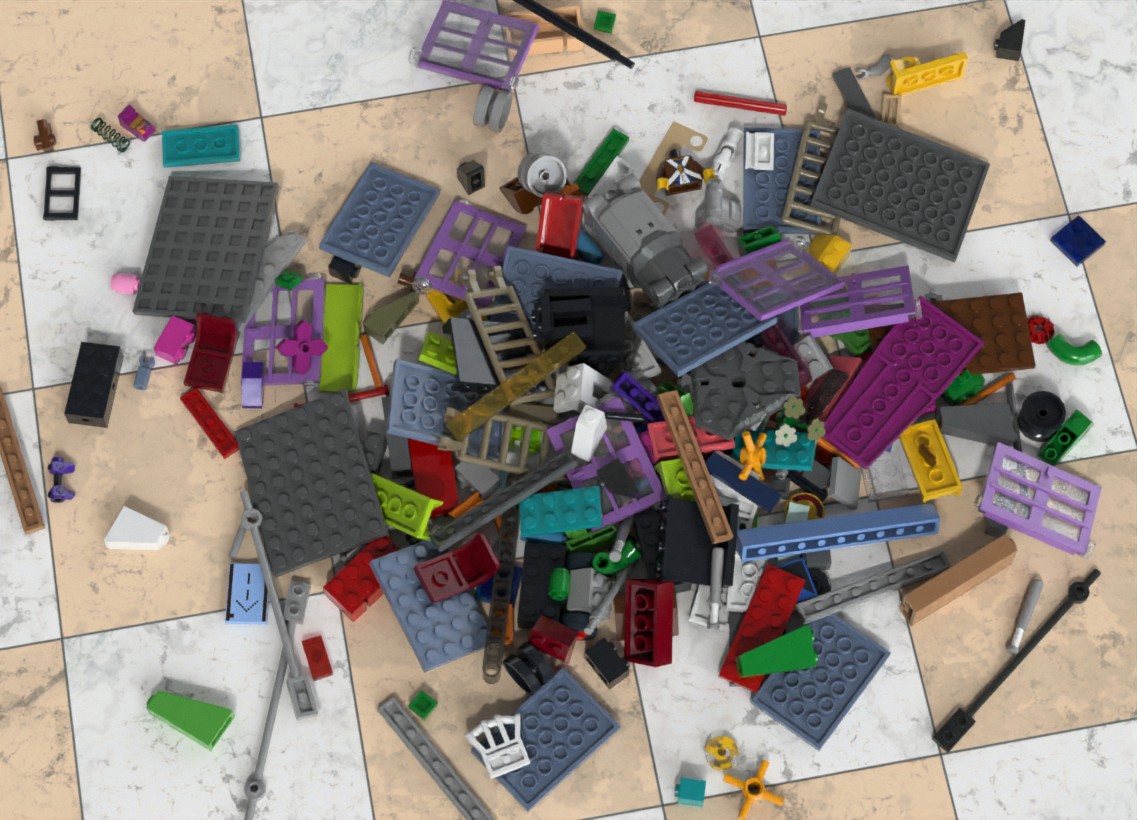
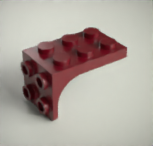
[183,312,239,393]
[413,532,500,604]

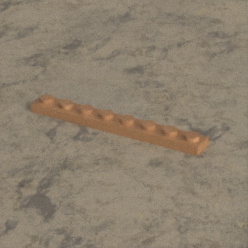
[0,386,45,535]
[657,390,734,544]

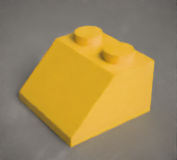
[798,234,852,279]

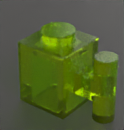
[509,421,542,453]

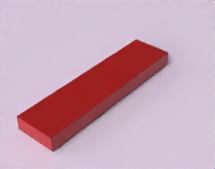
[180,387,239,459]

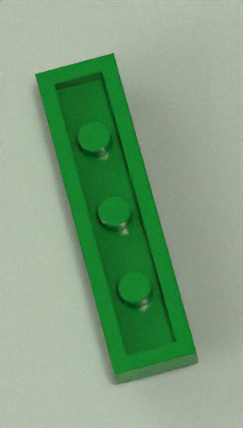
[574,128,630,197]

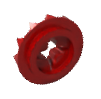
[1027,314,1055,344]

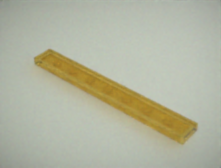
[446,331,586,441]

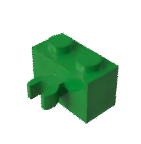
[737,225,781,257]
[941,369,985,406]

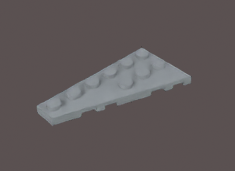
[235,230,307,333]

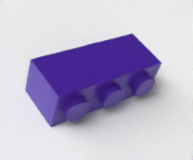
[609,372,664,423]

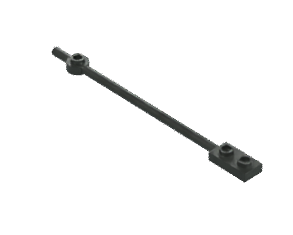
[932,569,1101,753]

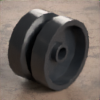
[1018,391,1066,442]
[503,642,555,696]

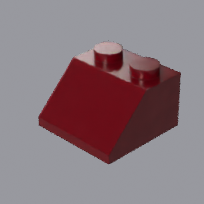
[528,615,579,665]

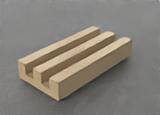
[880,93,902,128]

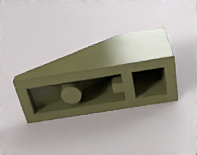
[363,292,419,345]

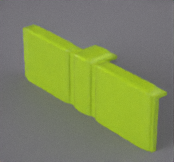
[319,282,363,393]

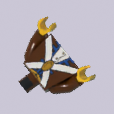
[656,149,715,196]

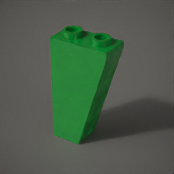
[736,625,818,678]

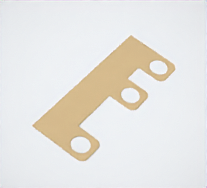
[639,121,708,215]

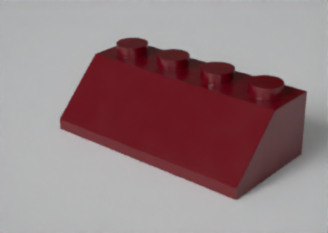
[624,579,674,667]

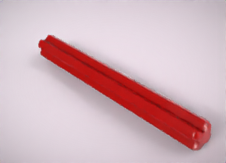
[694,91,787,115]

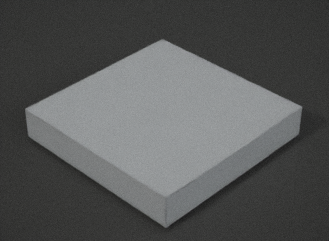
[829,457,861,510]

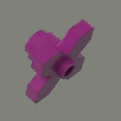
[276,320,328,375]

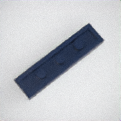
[705,452,782,513]

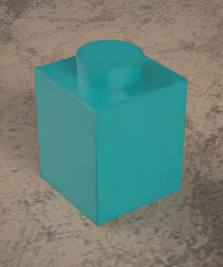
[674,778,706,807]

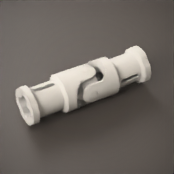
[709,127,744,183]

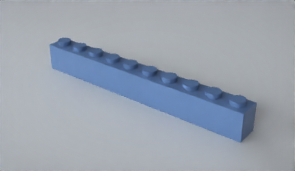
[736,503,940,562]

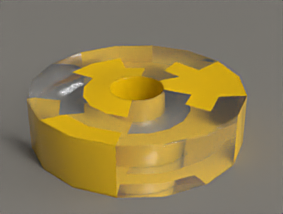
[705,736,738,771]

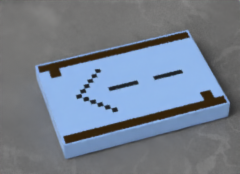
[225,563,271,625]

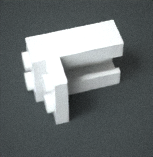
[553,363,616,422]

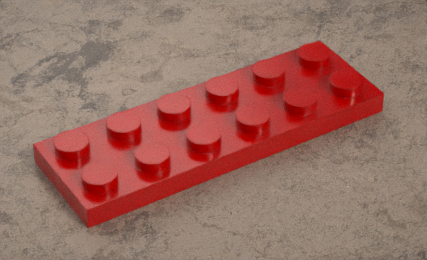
[718,564,806,693]

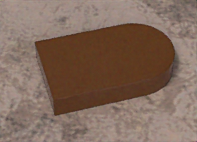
[918,443,936,467]

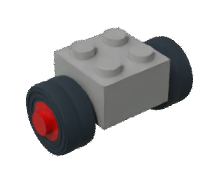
[560,552,613,641]

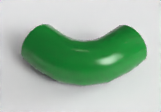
[1046,334,1102,365]
[593,539,642,574]

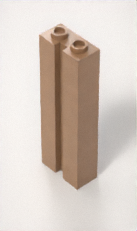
[900,534,1017,626]

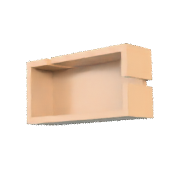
[505,6,584,57]

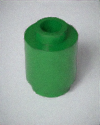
[548,568,571,601]

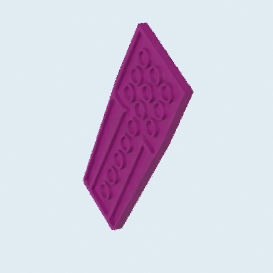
[822,296,984,469]

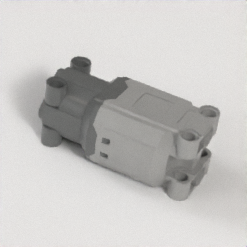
[583,174,708,313]

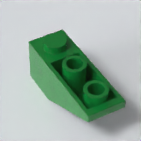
[1037,409,1095,467]

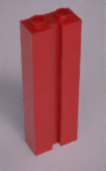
[408,438,459,519]

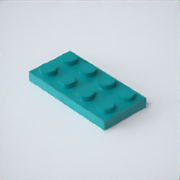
[162,125,240,168]
[731,429,817,471]
[519,486,603,537]

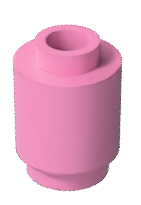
[111,273,141,295]

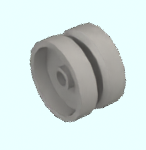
[473,85,512,133]
[517,151,567,198]

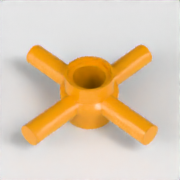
[739,431,767,481]
[723,760,785,820]

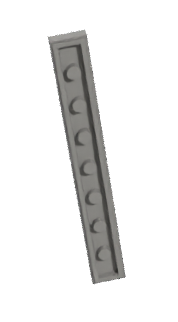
[795,550,951,625]
[377,696,494,820]

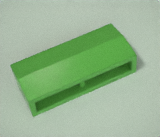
[658,381,693,417]
[566,524,617,555]

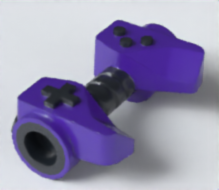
[48,457,75,503]

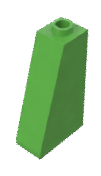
[146,690,235,751]

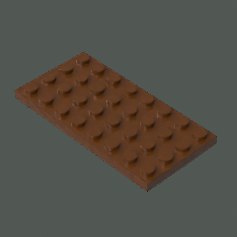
[865,292,1036,376]

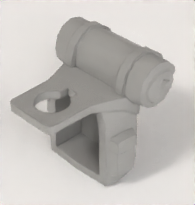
[695,182,741,233]

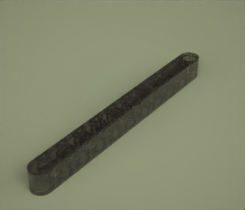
[482,473,524,684]

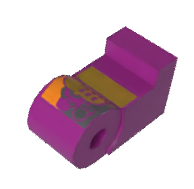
[118,105,156,142]

